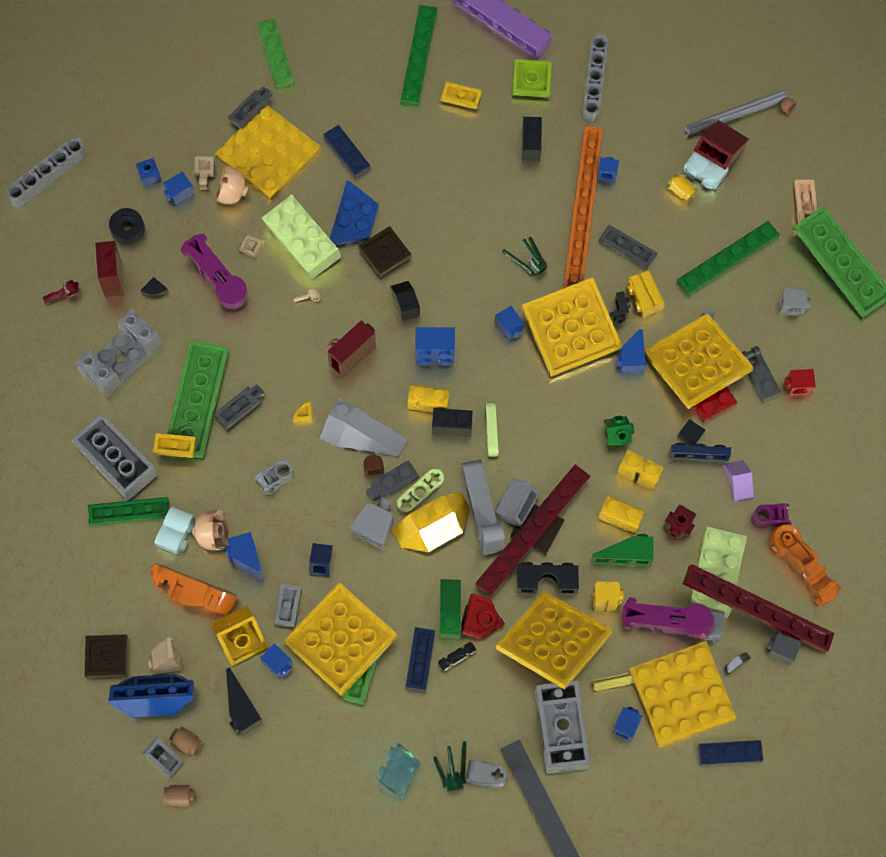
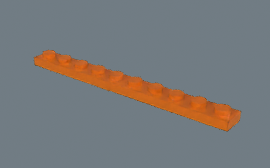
[563,126,603,289]

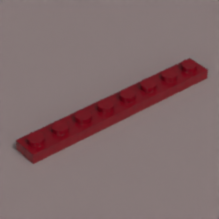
[475,464,591,598]
[682,564,835,653]

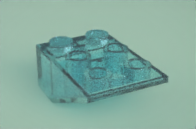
[376,743,420,803]

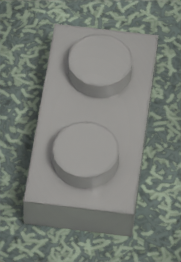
[274,584,301,628]

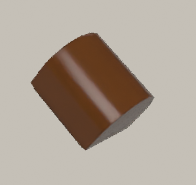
[363,454,384,476]

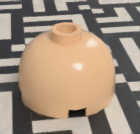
[215,166,248,205]
[192,510,229,550]

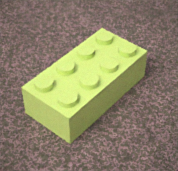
[262,194,341,280]
[688,527,747,618]

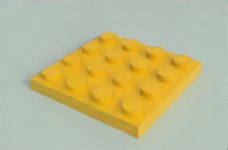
[215,105,321,201]
[521,277,622,377]
[645,313,753,409]
[283,582,398,697]
[496,591,612,690]
[629,641,737,747]

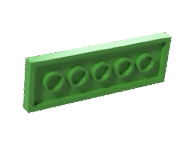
[792,206,886,318]
[167,341,229,458]

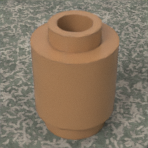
[169,727,202,756]
[163,785,195,807]

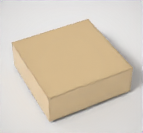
[238,234,264,259]

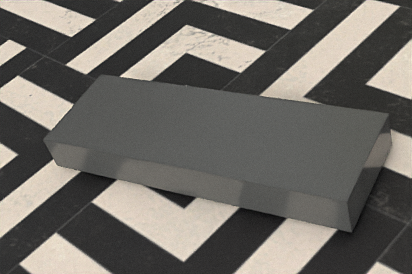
[598,225,657,270]

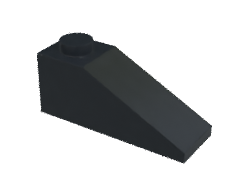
[226,667,263,736]

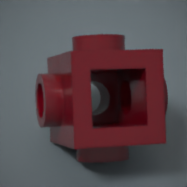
[665,504,697,539]

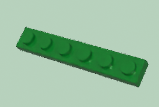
[401,5,437,106]
[677,221,780,296]

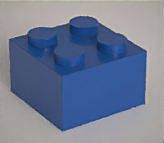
[415,327,455,366]

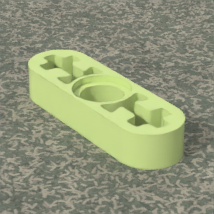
[485,402,498,457]
[397,469,444,515]

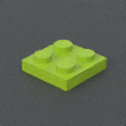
[512,59,552,98]

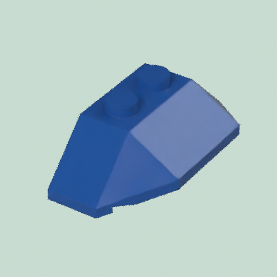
[109,674,194,717]

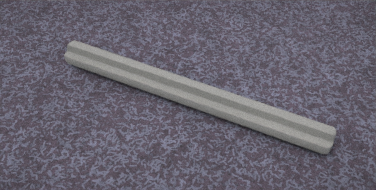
[685,90,788,135]

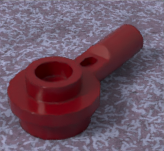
[42,280,79,304]

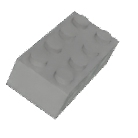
[72,414,158,501]

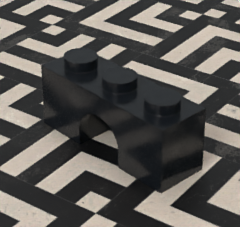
[517,562,579,594]

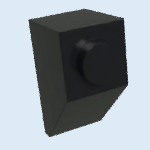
[390,281,420,321]

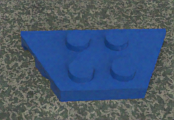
[330,180,379,245]

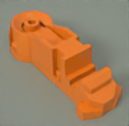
[768,524,841,607]
[150,563,238,615]

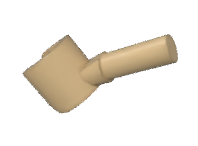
[293,288,322,302]

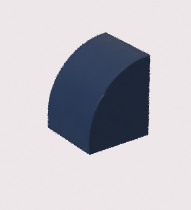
[309,543,333,577]

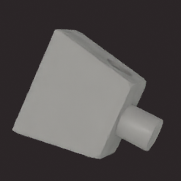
[349,497,394,549]

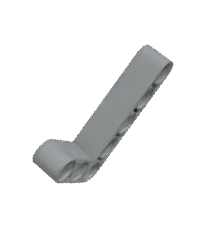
[461,460,505,556]

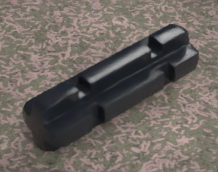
[438,642,476,671]

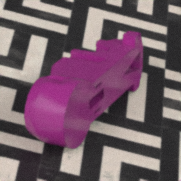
[180,233,248,310]
[621,598,715,639]

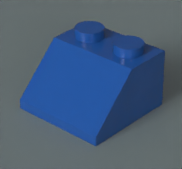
[225,532,265,582]

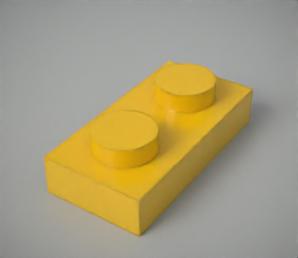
[441,82,482,110]
[153,433,196,458]

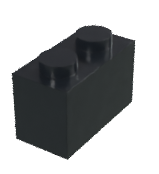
[522,116,542,161]
[432,408,473,437]

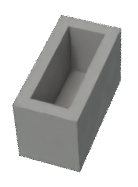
[495,478,540,527]

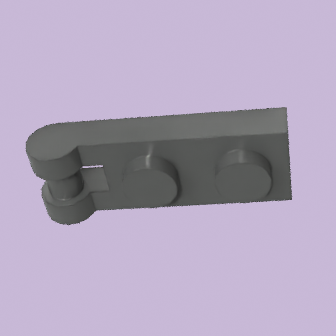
[741,346,781,402]

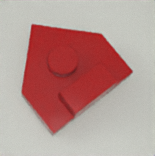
[461,594,505,639]

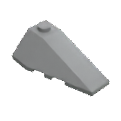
[320,398,408,458]

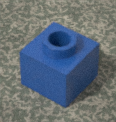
[597,157,619,182]
[136,158,161,186]

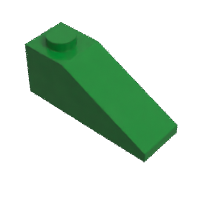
[591,534,654,566]
[439,579,461,640]

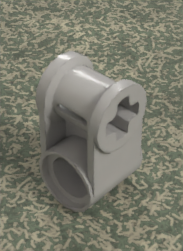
[254,460,294,496]
[466,760,507,788]

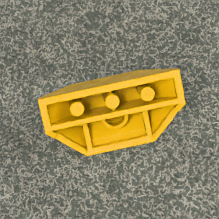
[391,492,470,553]

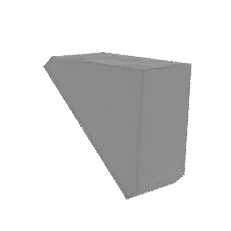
[143,737,184,778]

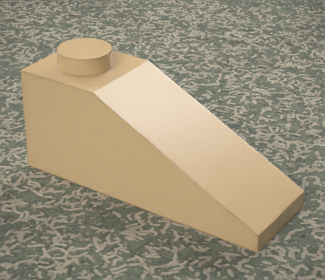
[148,637,180,675]

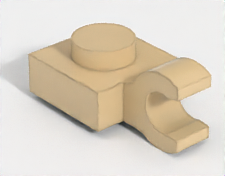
[194,156,215,190]

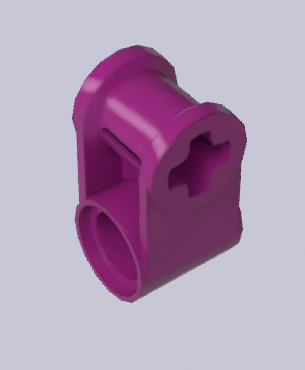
[751,503,792,528]

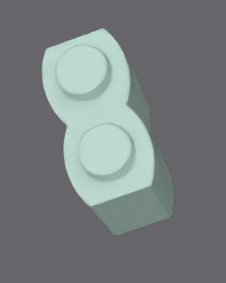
[684,152,729,190]
[154,507,195,555]

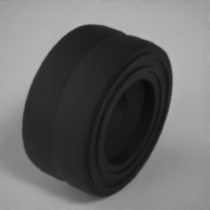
[109,208,145,245]

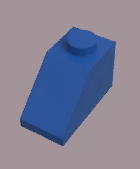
[616,329,646,373]

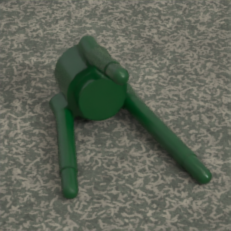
[502,237,548,276]
[433,741,467,792]

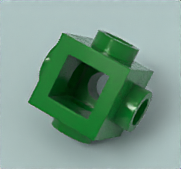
[603,416,635,446]

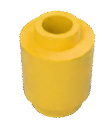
[669,174,697,201]

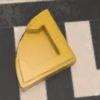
[293,401,313,423]

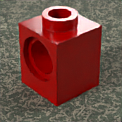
[784,369,816,395]

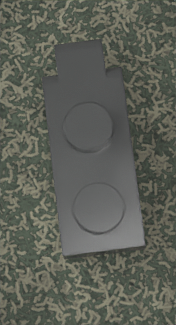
[227,87,273,129]
[214,384,265,430]
[365,460,419,502]

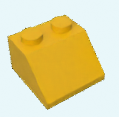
[210,605,268,666]

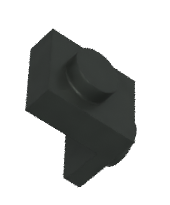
[609,291,630,324]

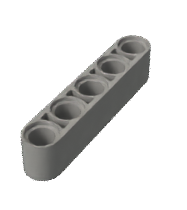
[582,35,608,123]
[7,138,86,207]

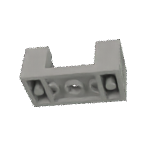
[75,309,163,398]
[535,680,590,774]

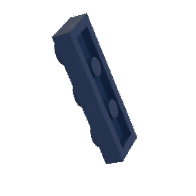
[323,125,371,178]
[669,443,731,461]
[405,627,435,692]
[698,740,763,766]

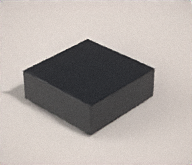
[678,419,705,446]

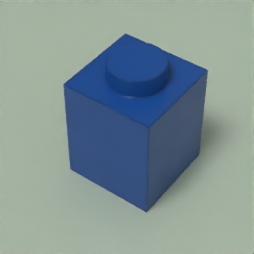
[163,172,195,205]
[494,306,524,340]
[260,643,293,679]
[612,707,643,742]

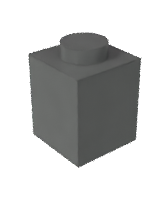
[767,633,801,665]

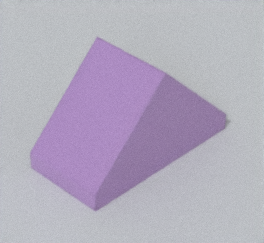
[724,460,754,502]

